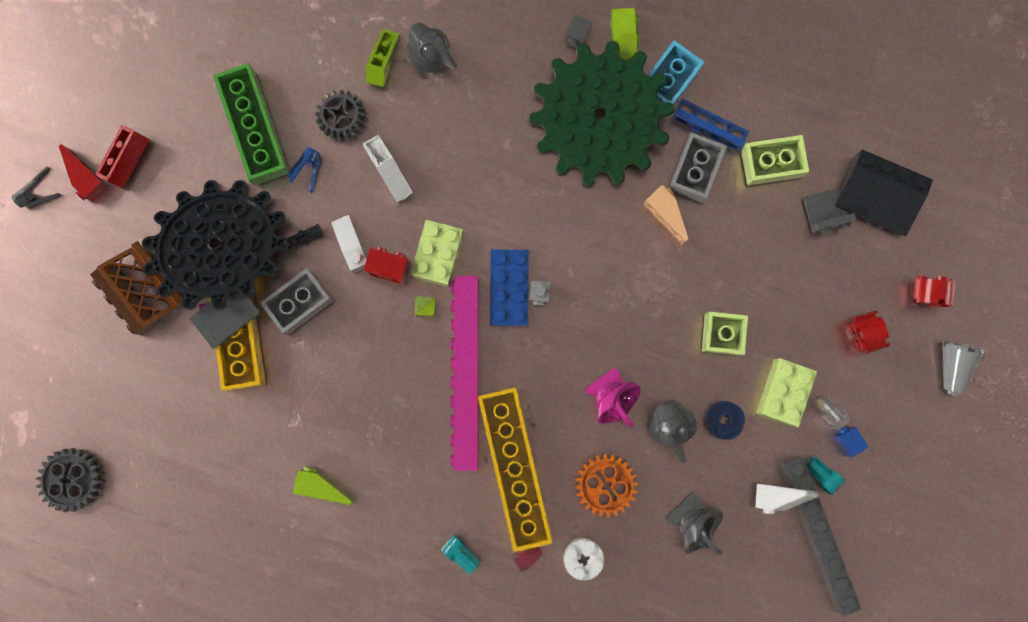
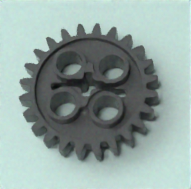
[36,448,102,512]

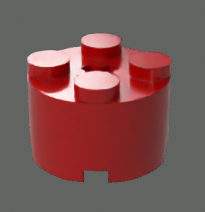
[912,276,956,307]
[848,310,890,354]

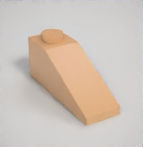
[644,185,688,244]

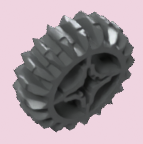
[315,90,367,141]

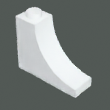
[362,135,413,202]

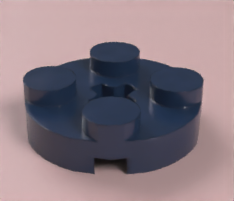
[705,401,745,440]

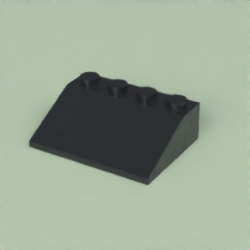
[835,149,933,236]

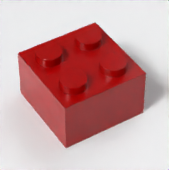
[363,247,412,286]

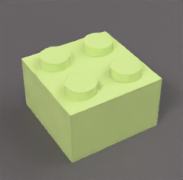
[702,312,748,356]

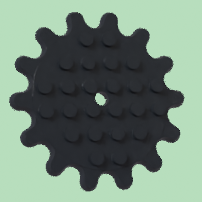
[142,180,289,311]

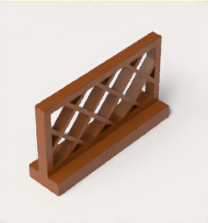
[97,241,183,328]

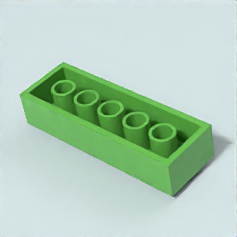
[213,63,290,186]

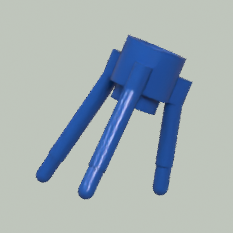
[287,147,322,192]

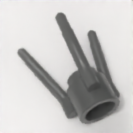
[11,167,60,208]

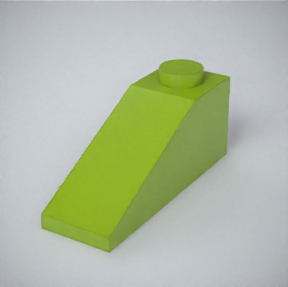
[366,29,400,87]
[293,466,354,505]

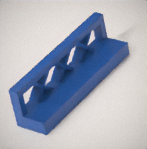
[672,98,749,152]

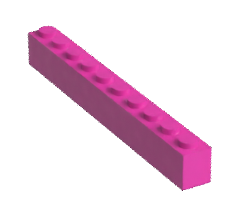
[450,276,479,471]

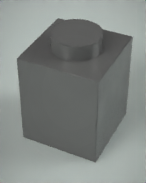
[565,14,592,47]

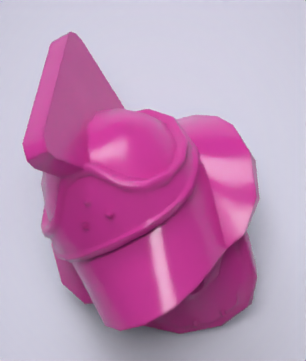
[585,368,641,428]

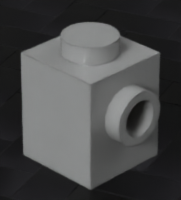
[529,281,550,306]

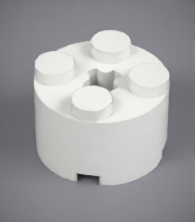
[563,537,604,580]

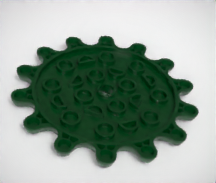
[528,40,675,187]

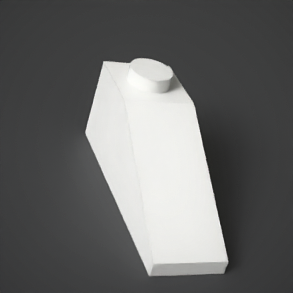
[331,215,367,274]
[755,484,819,514]

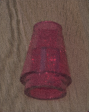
[513,547,543,572]

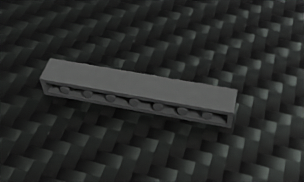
[779,456,862,616]

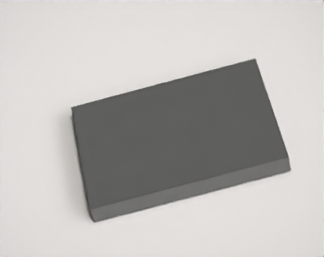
[189,292,261,349]

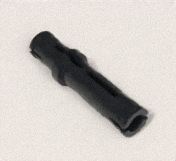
[270,224,323,258]

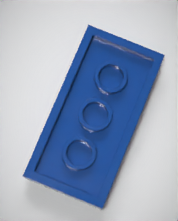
[490,249,529,326]

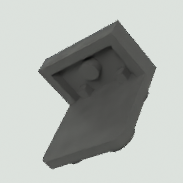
[804,189,857,234]

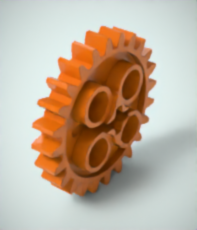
[575,453,638,518]

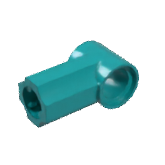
[806,456,845,495]
[440,535,481,575]

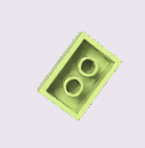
[741,135,809,186]
[410,220,464,287]
[756,358,817,427]

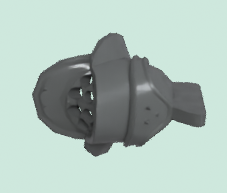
[407,23,457,73]
[649,400,697,463]
[666,493,723,556]

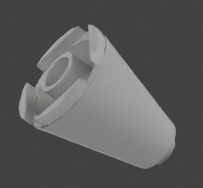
[942,341,985,396]

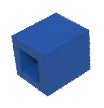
[834,425,869,457]

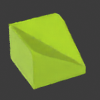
[415,296,436,317]

